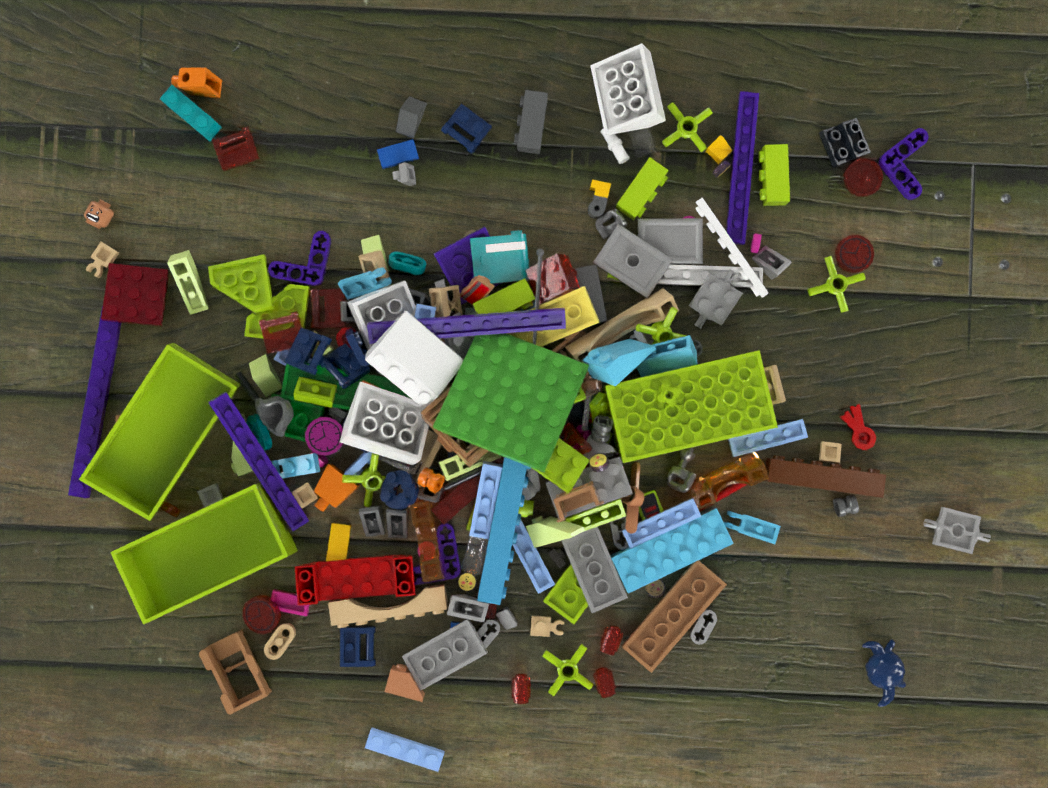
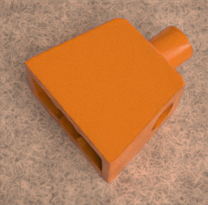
[171,68,222,98]
[314,463,360,512]

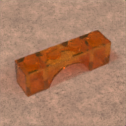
[688,452,769,510]
[410,501,445,583]

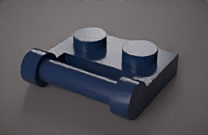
[441,104,492,154]
[284,327,332,375]
[345,328,369,366]
[319,343,370,389]
[340,626,376,667]

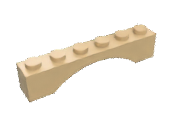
[565,288,679,363]
[328,584,448,628]

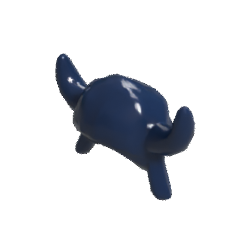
[862,640,906,707]

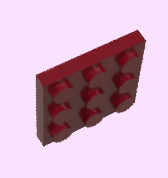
[101,263,169,327]

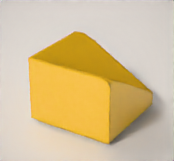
[706,135,733,164]

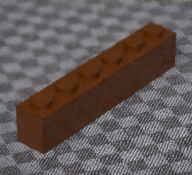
[764,455,886,498]

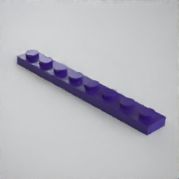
[726,91,759,245]
[209,392,309,531]

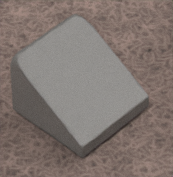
[496,606,517,630]

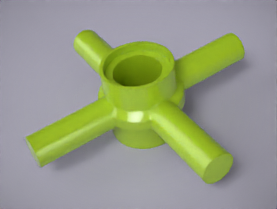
[662,102,712,153]
[808,256,865,313]
[636,307,686,344]
[342,453,386,507]
[542,644,594,696]

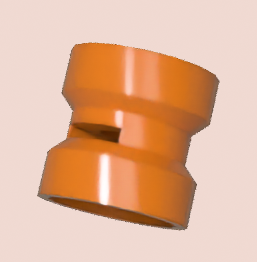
[417,467,445,493]

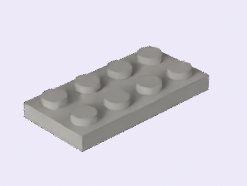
[546,457,633,519]
[561,527,628,613]
[402,619,488,691]

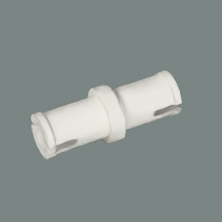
[601,128,630,164]

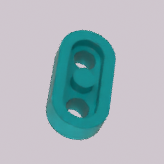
[388,251,426,275]
[246,414,272,451]

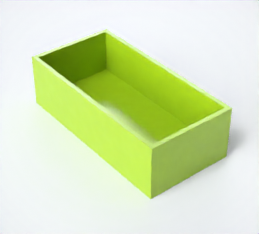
[79,343,241,521]
[603,350,778,463]
[110,483,298,625]

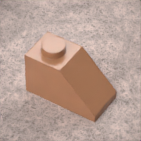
[385,664,425,702]

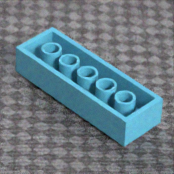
[610,507,734,593]

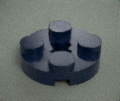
[380,470,419,510]

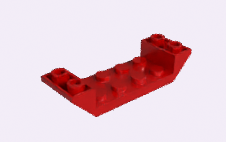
[295,555,416,606]

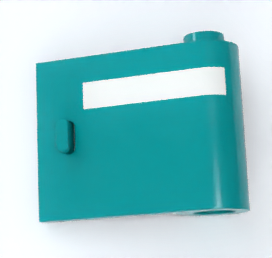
[470,230,531,284]

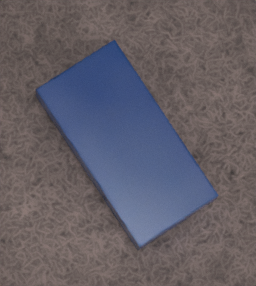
[377,139,419,169]

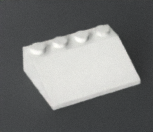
[590,43,666,135]
[347,280,416,375]
[365,310,464,409]
[340,382,429,465]

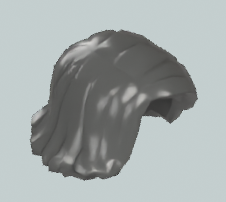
[255,396,294,437]

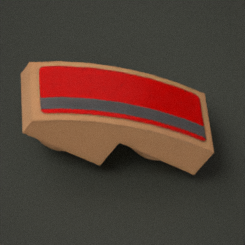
[460,275,494,305]

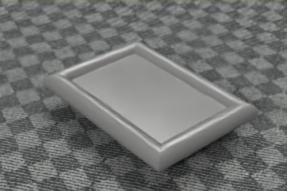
[638,218,703,264]
[593,224,673,298]

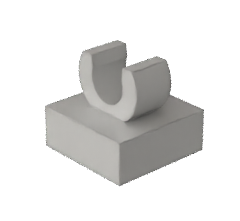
[392,162,416,186]
[630,325,654,345]
[197,483,224,508]

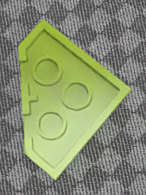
[208,254,274,313]
[244,284,310,342]

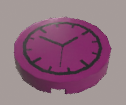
[305,417,343,455]

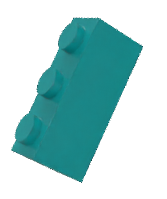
[160,85,222,142]

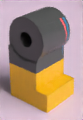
[588,180,611,219]

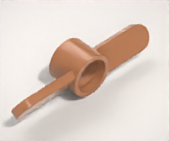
[620,462,644,534]

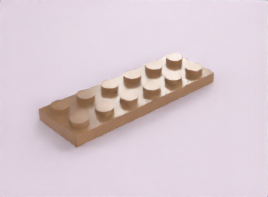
[622,560,727,673]

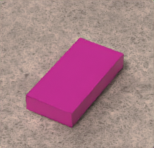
[269,589,310,616]

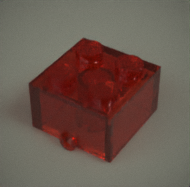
[526,253,580,305]

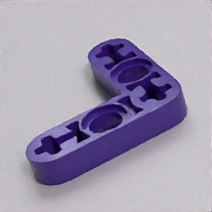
[879,128,929,200]
[268,231,331,286]
[413,523,461,585]

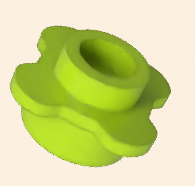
[657,384,680,407]

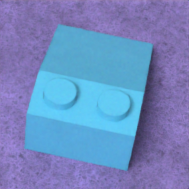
[582,339,656,386]

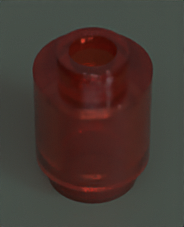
[599,625,623,656]
[593,667,616,698]
[511,674,531,704]

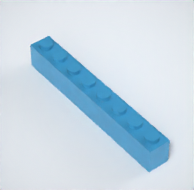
[477,457,531,605]

